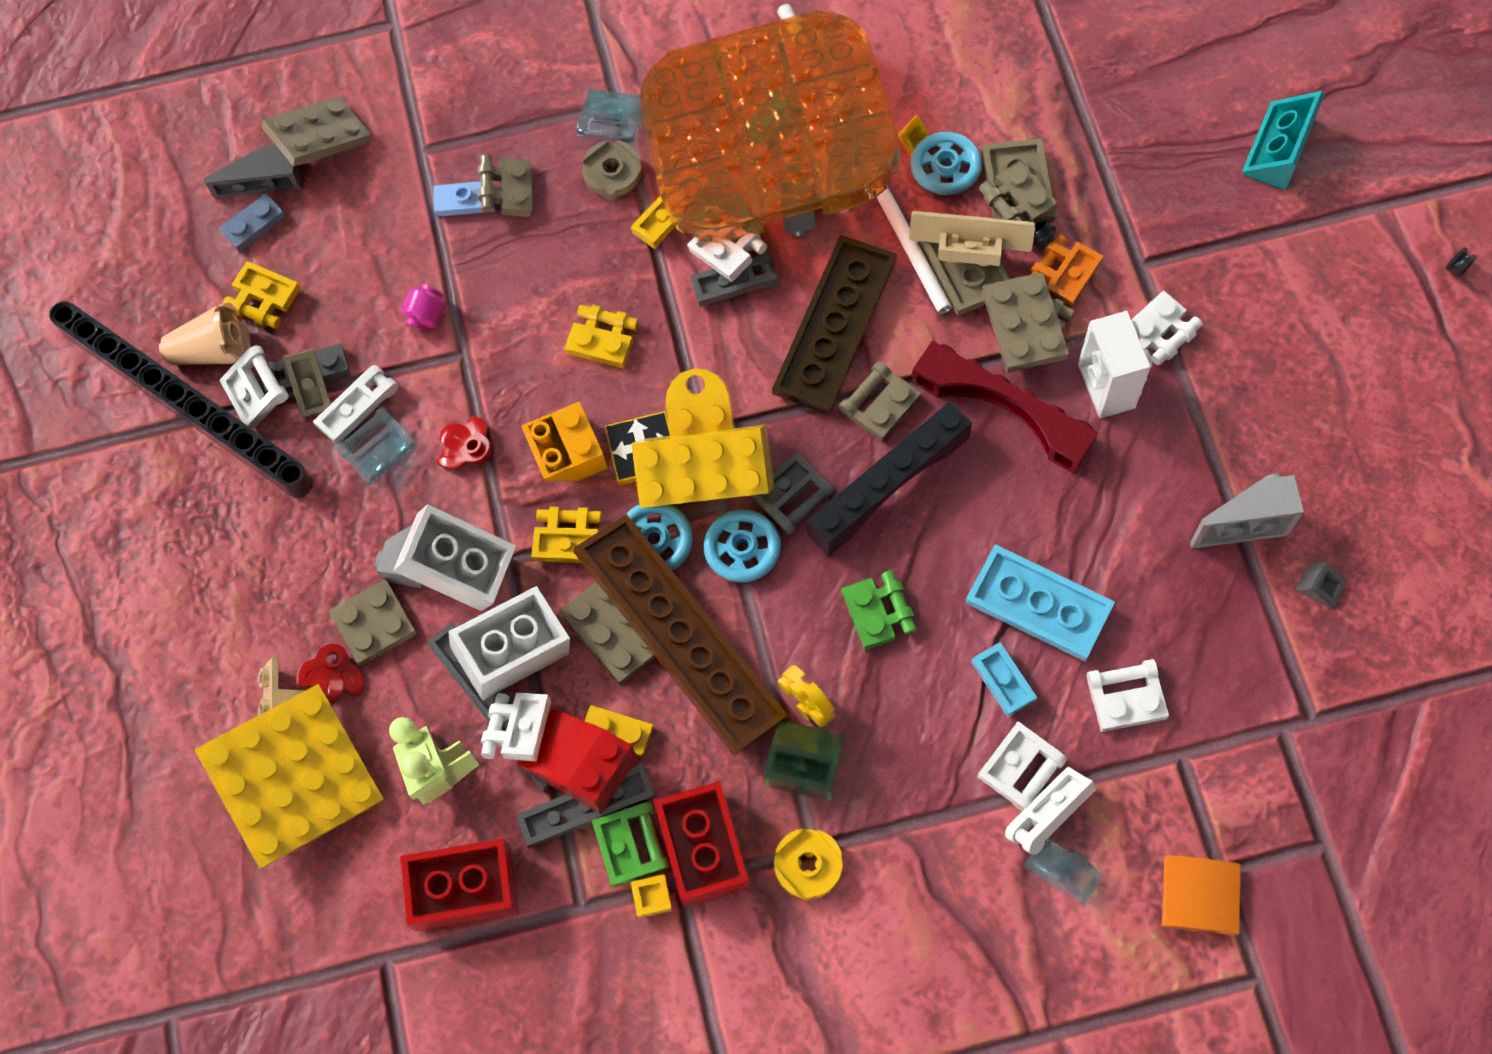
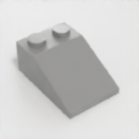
[1190,474,1304,549]

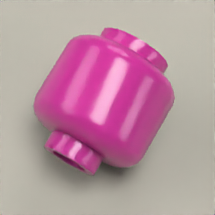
[401,284,447,331]

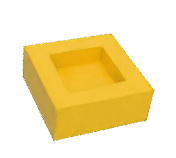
[631,874,672,918]

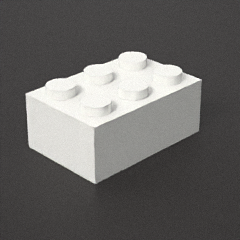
[1078,311,1152,419]
[393,504,516,611]
[448,586,570,701]

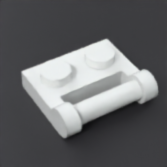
[219,346,289,429]
[1087,659,1169,732]
[977,722,1067,811]

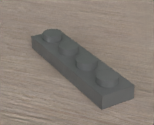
[516,764,656,849]

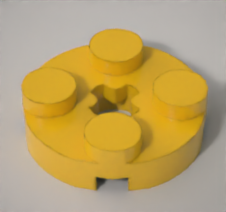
[777,665,837,728]
[774,829,843,901]

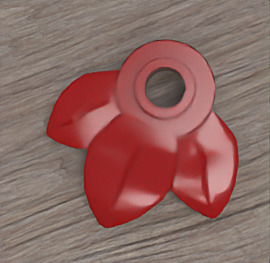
[436,416,492,469]
[297,644,364,705]

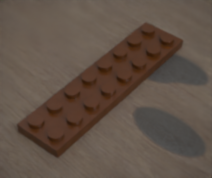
[574,514,788,756]

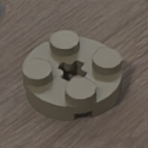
[582,141,642,200]

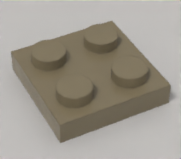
[329,578,418,667]

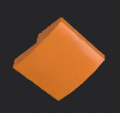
[1162,855,1240,936]

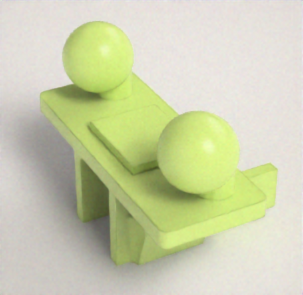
[389,717,479,805]

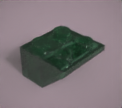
[763,721,846,801]

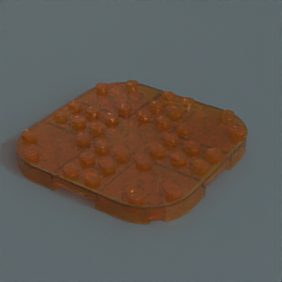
[640,10,901,242]

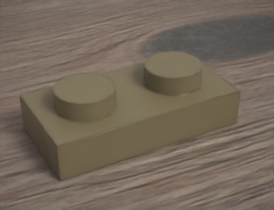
[283,348,331,417]

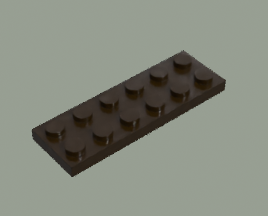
[772,235,897,415]

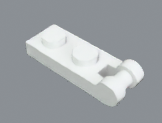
[313,365,399,445]
[1005,767,1096,855]

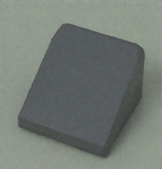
[1296,562,1347,608]

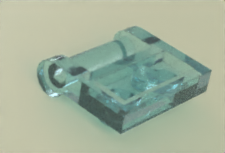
[576,88,646,144]
[333,407,417,485]

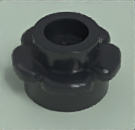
[1033,221,1056,248]

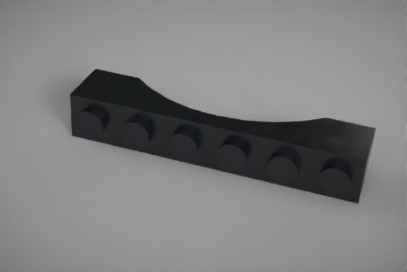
[806,401,972,557]

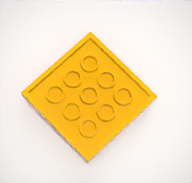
[194,684,384,870]

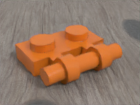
[1030,235,1104,308]

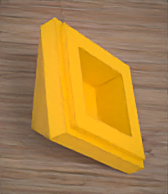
[897,115,930,157]

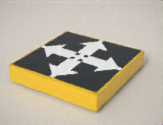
[604,411,670,486]

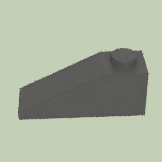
[205,145,301,198]

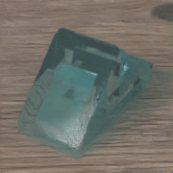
[1024,838,1102,905]

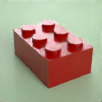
[654,781,751,908]
[400,838,518,931]

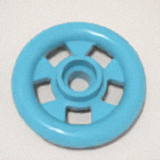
[910,132,982,195]
[627,504,693,571]
[704,509,781,583]

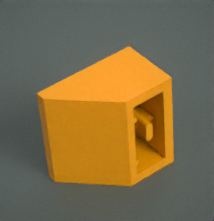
[521,401,608,481]

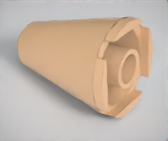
[159,303,251,365]

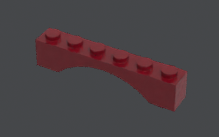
[911,340,1098,474]

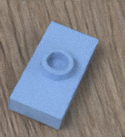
[434,181,495,217]

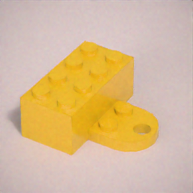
[631,368,774,508]

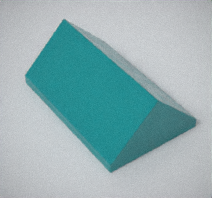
[1242,91,1325,190]

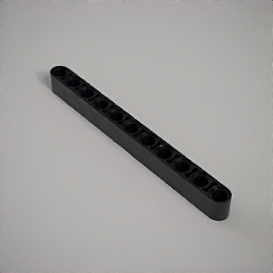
[49,301,313,498]

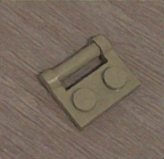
[838,361,921,442]

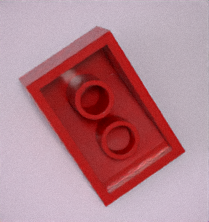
[516,708,638,815]

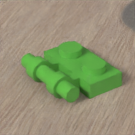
[841,570,917,651]

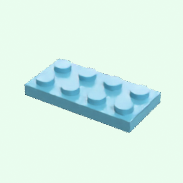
[965,544,1115,662]

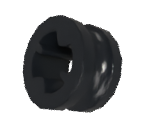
[1445,247,1477,278]

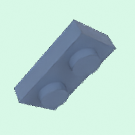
[218,193,286,253]

